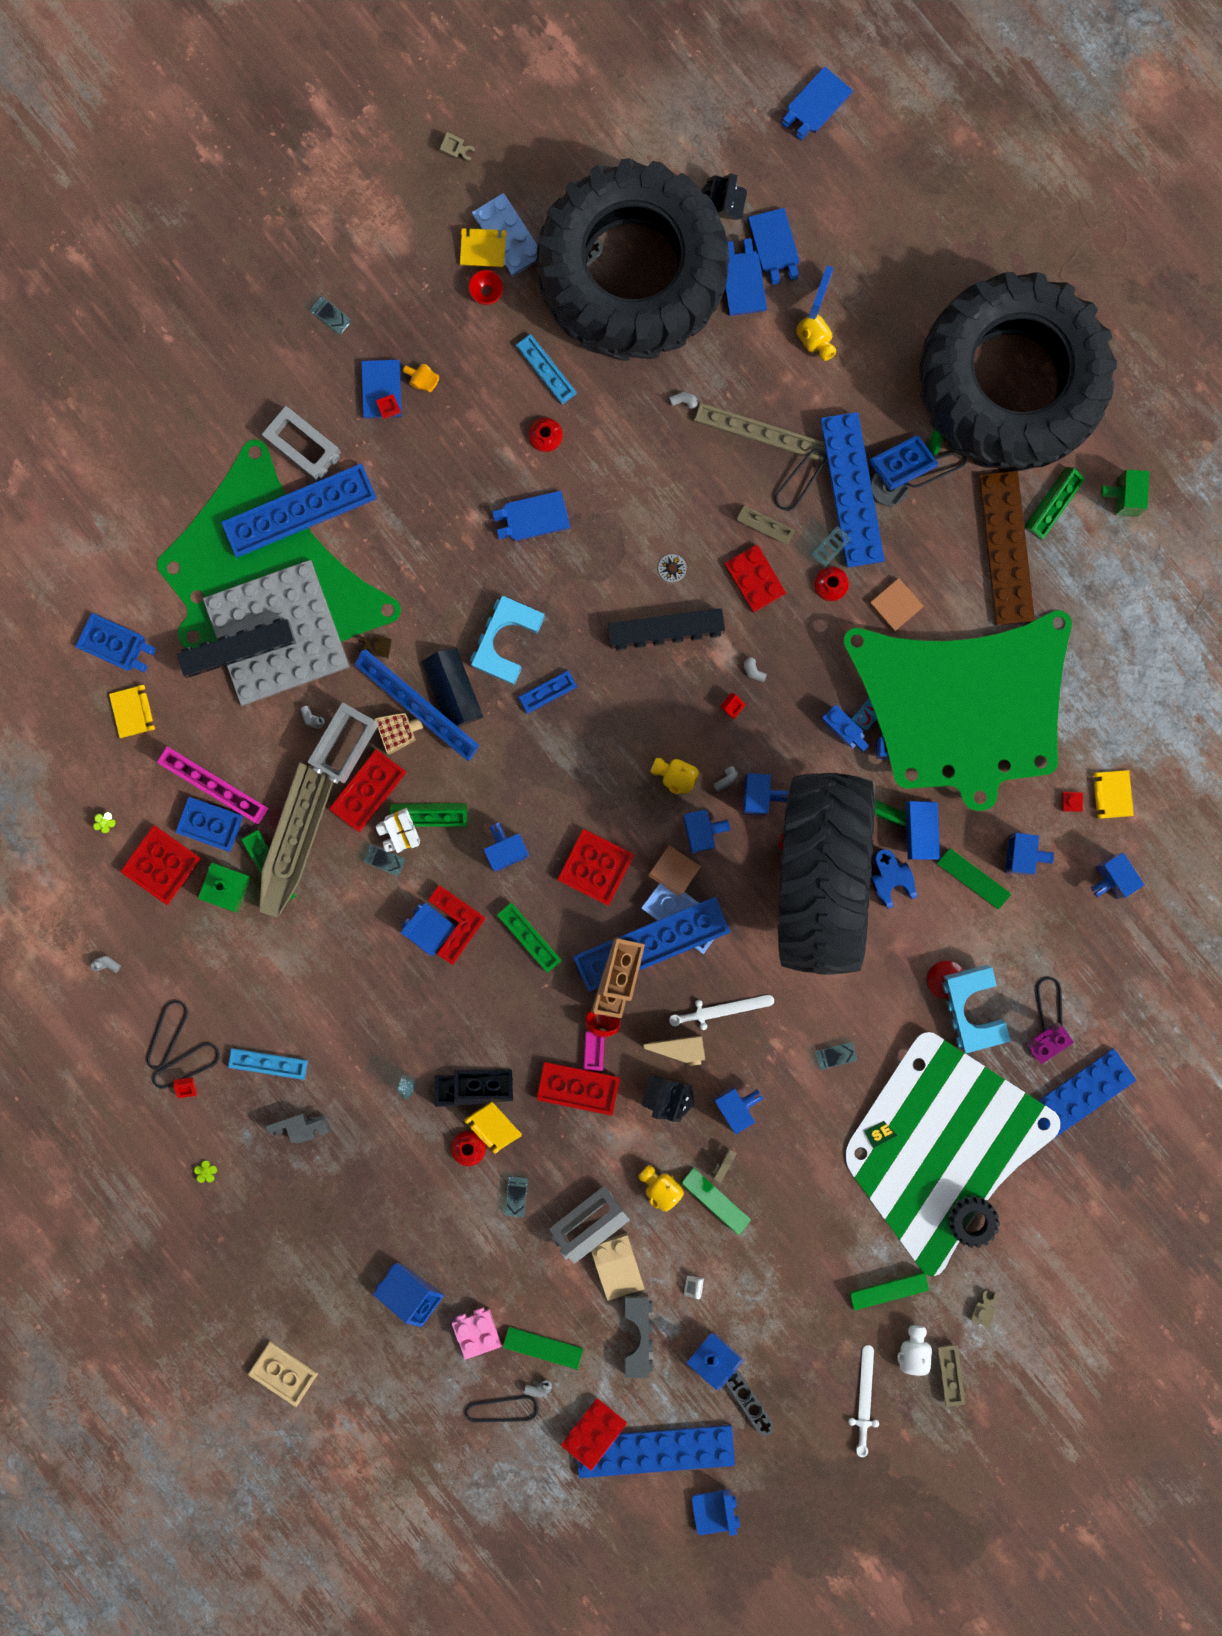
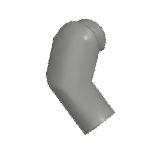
[669,392,698,409]
[744,657,767,683]
[300,705,325,729]
[714,766,738,792]
[90,956,121,973]
[524,1380,552,1398]

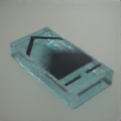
[310,296,352,335]
[363,844,406,877]
[815,1042,858,1070]
[505,1176,528,1217]

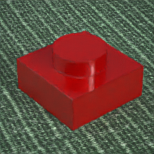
[376,394,401,420]
[720,692,746,719]
[1062,792,1083,812]
[173,1077,197,1098]

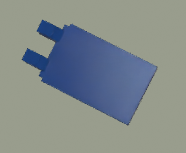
[782,67,853,141]
[748,208,800,285]
[725,238,767,316]
[492,491,570,541]
[75,613,156,673]

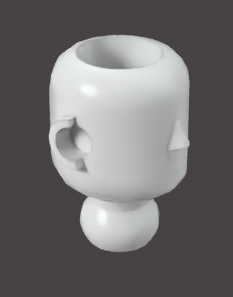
[898,1325,932,1376]

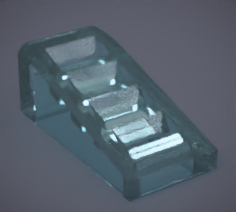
[811,526,851,568]
[397,1075,417,1099]

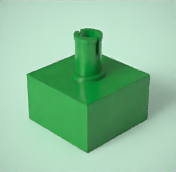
[1101,469,1150,517]
[198,863,251,913]

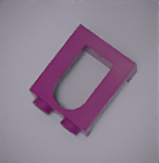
[1025,1022,1074,1064]

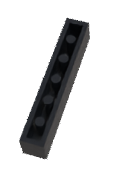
[608,608,725,651]
[177,618,297,678]

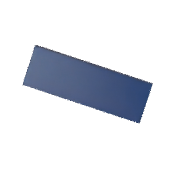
[809,265,833,320]
[518,670,577,714]

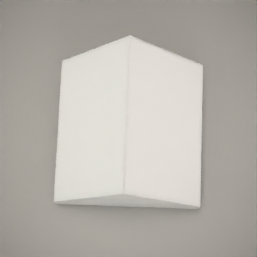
[684,1276,704,1299]

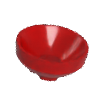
[469,270,503,305]
[528,417,563,452]
[814,567,849,601]
[585,1010,621,1038]
[451,1131,486,1166]

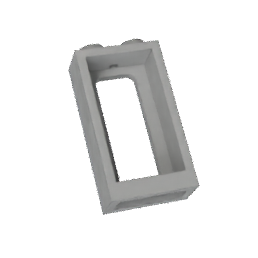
[262,406,341,481]
[308,702,379,784]
[549,1186,630,1264]

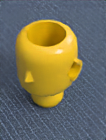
[796,315,836,361]
[651,758,699,795]
[638,1165,684,1212]

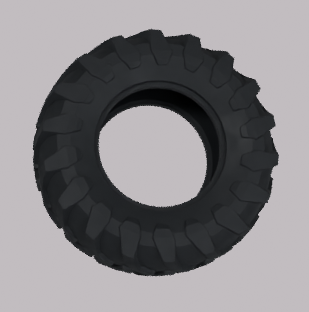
[536,158,729,361]
[919,272,1117,472]
[778,772,875,975]

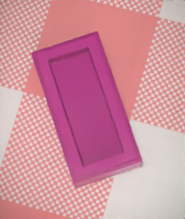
[583,1031,604,1071]

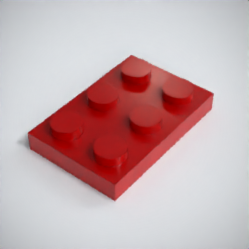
[724,544,786,613]
[560,1398,628,1471]

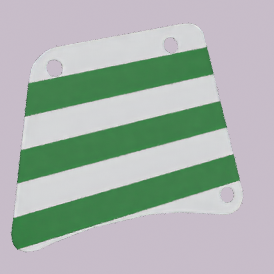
[846,1032,1060,1276]

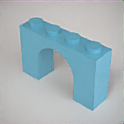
[470,596,545,686]
[942,964,1010,1053]

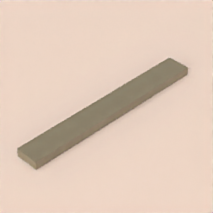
[694,403,828,464]

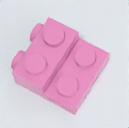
[452,1307,502,1360]

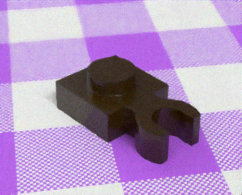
[357,636,392,659]

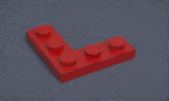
[428,885,486,965]

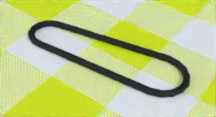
[775,449,826,511]
[906,452,967,488]
[1037,977,1063,1038]
[147,1000,188,1070]
[153,1043,220,1089]
[466,1396,539,1422]

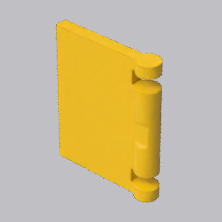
[460,228,507,267]
[109,685,155,738]
[1093,770,1134,819]
[464,1102,522,1154]

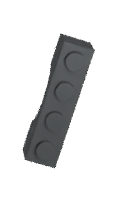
[625,1295,653,1378]

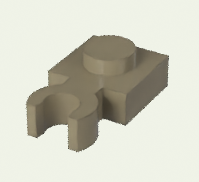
[439,132,475,162]
[712,1149,736,1183]
[970,1289,997,1327]

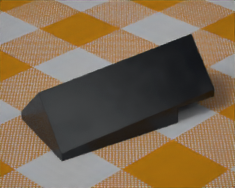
[421,648,484,727]
[435,1070,513,1107]

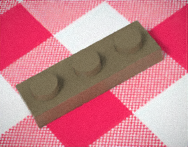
[737,505,795,545]
[937,1344,965,1407]

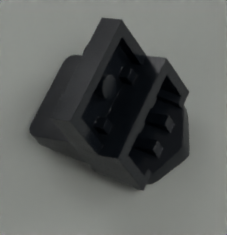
[700,173,747,220]
[642,1076,694,1122]

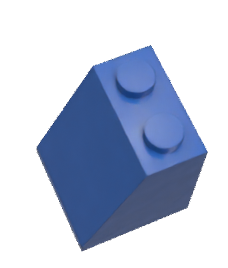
[373,1263,445,1327]

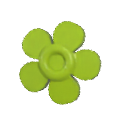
[93,812,116,833]
[194,1161,217,1183]

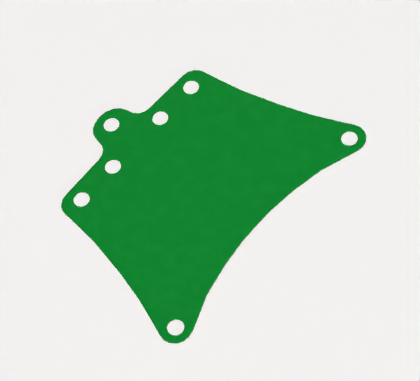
[157,439,401,649]
[844,610,1072,811]

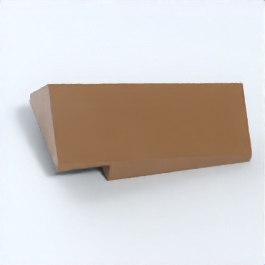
[591,937,645,1018]

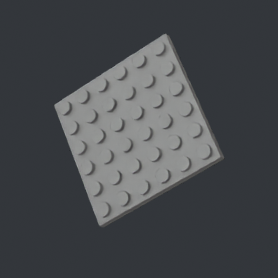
[203,560,350,706]

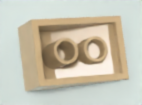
[643,1036,705,1066]
[591,1233,645,1301]

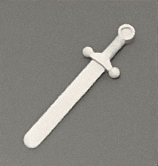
[669,995,774,1030]
[848,1345,879,1457]

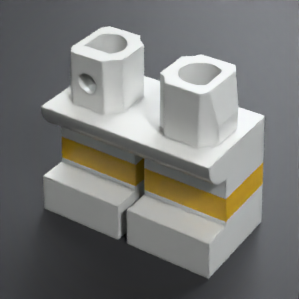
[376,808,420,853]

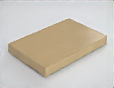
[248,1341,319,1407]

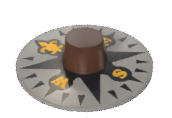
[658,554,687,582]

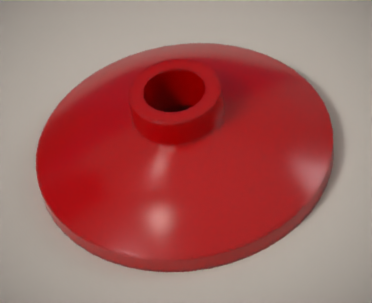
[927,961,963,999]

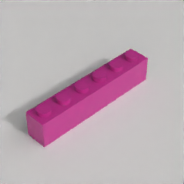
[157,746,269,824]

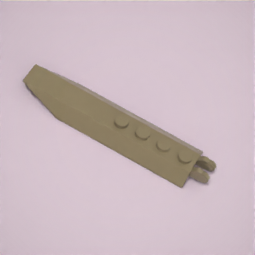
[259,757,333,918]

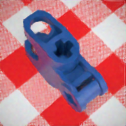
[871,849,917,909]

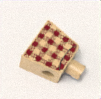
[375,713,423,755]

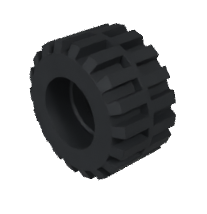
[948,1195,1000,1248]

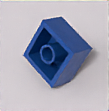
[743,773,788,816]
[683,809,731,854]
[484,822,530,872]
[1005,833,1054,876]
[1091,852,1145,899]
[713,1087,764,1135]
[687,1333,745,1390]

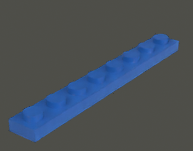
[355,649,480,761]

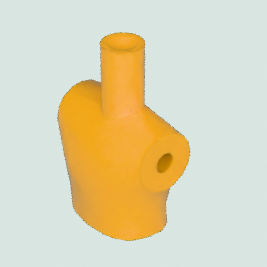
[403,364,439,392]

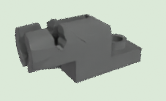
[265,1113,331,1143]

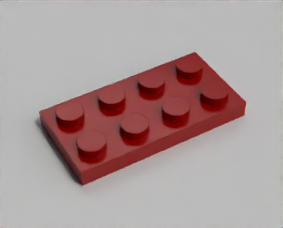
[329,749,407,833]
[537,1062,620,1116]

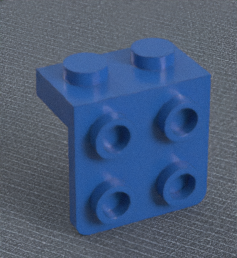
[401,903,455,956]
[692,1489,740,1536]

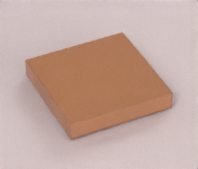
[870,578,924,632]
[648,845,701,897]

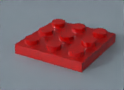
[120,825,202,905]
[557,829,635,906]

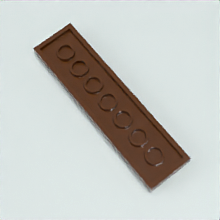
[979,471,1035,626]

